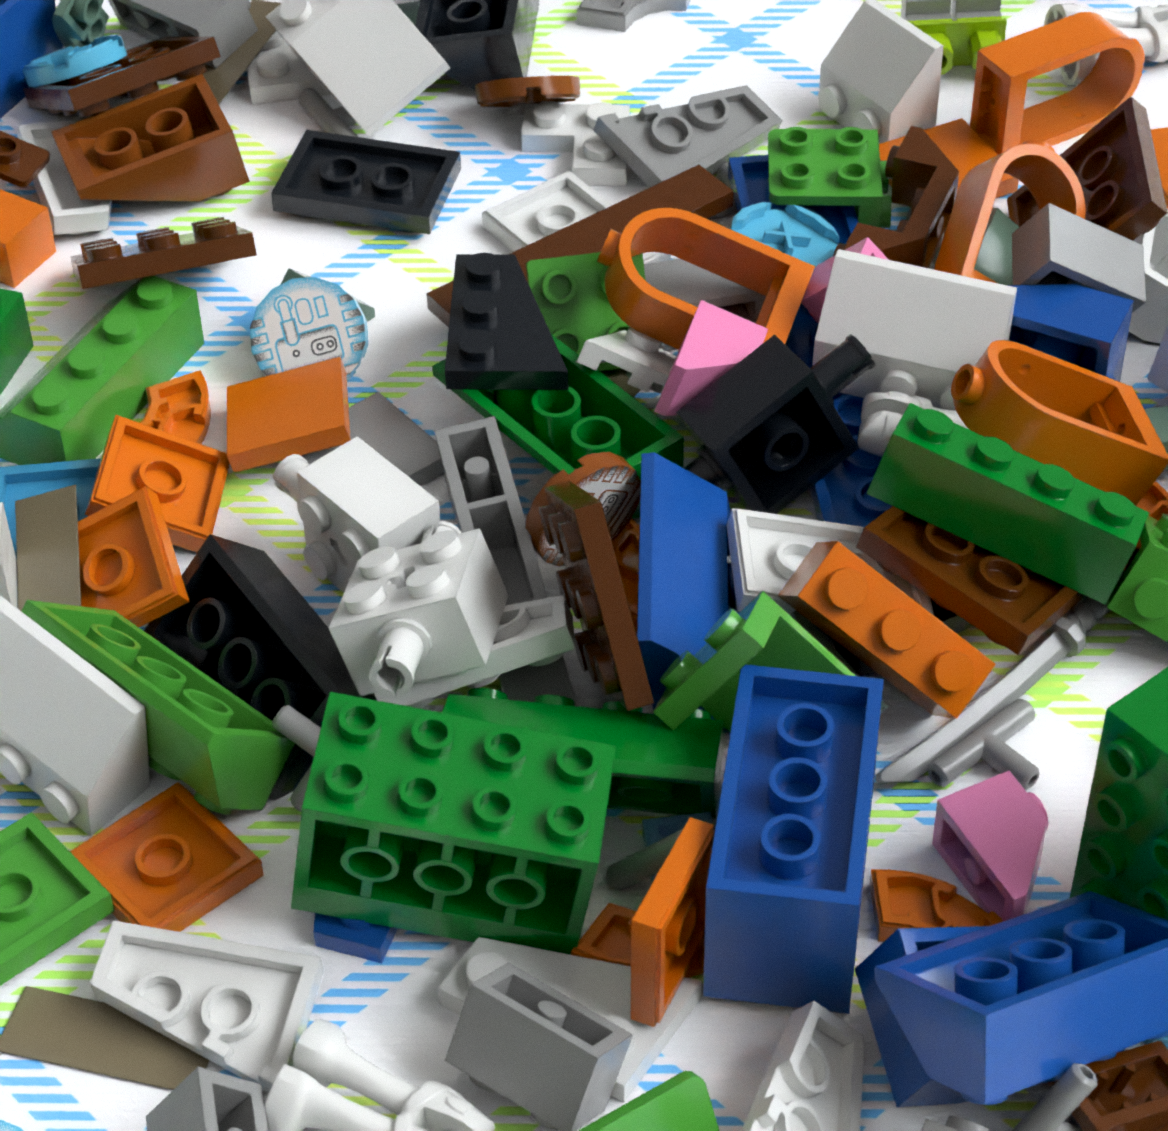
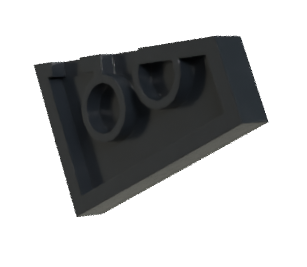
[445,252,569,390]

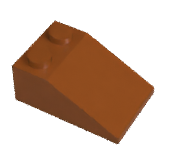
[51,74,250,202]

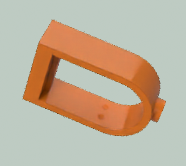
[970,12,1145,154]
[934,140,1086,284]
[597,208,815,350]
[951,340,1168,506]

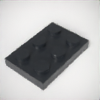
[271,130,461,235]

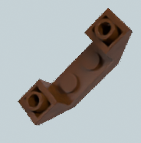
[833,126,959,268]

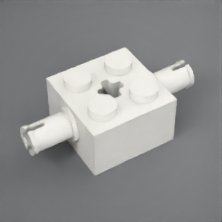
[273,436,440,593]
[329,521,509,698]

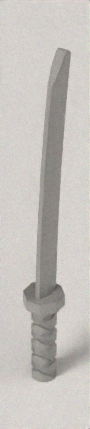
[875,570,1125,784]

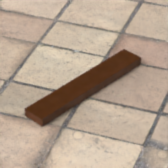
[426,165,734,328]

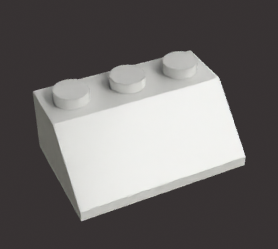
[812,249,1017,411]
[0,596,150,837]

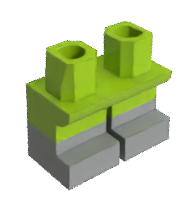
[900,0,1007,75]

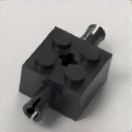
[676,334,876,514]

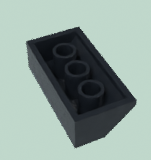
[415,0,540,92]
[144,534,377,801]

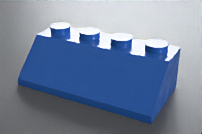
[637,452,740,720]
[875,891,1168,1105]

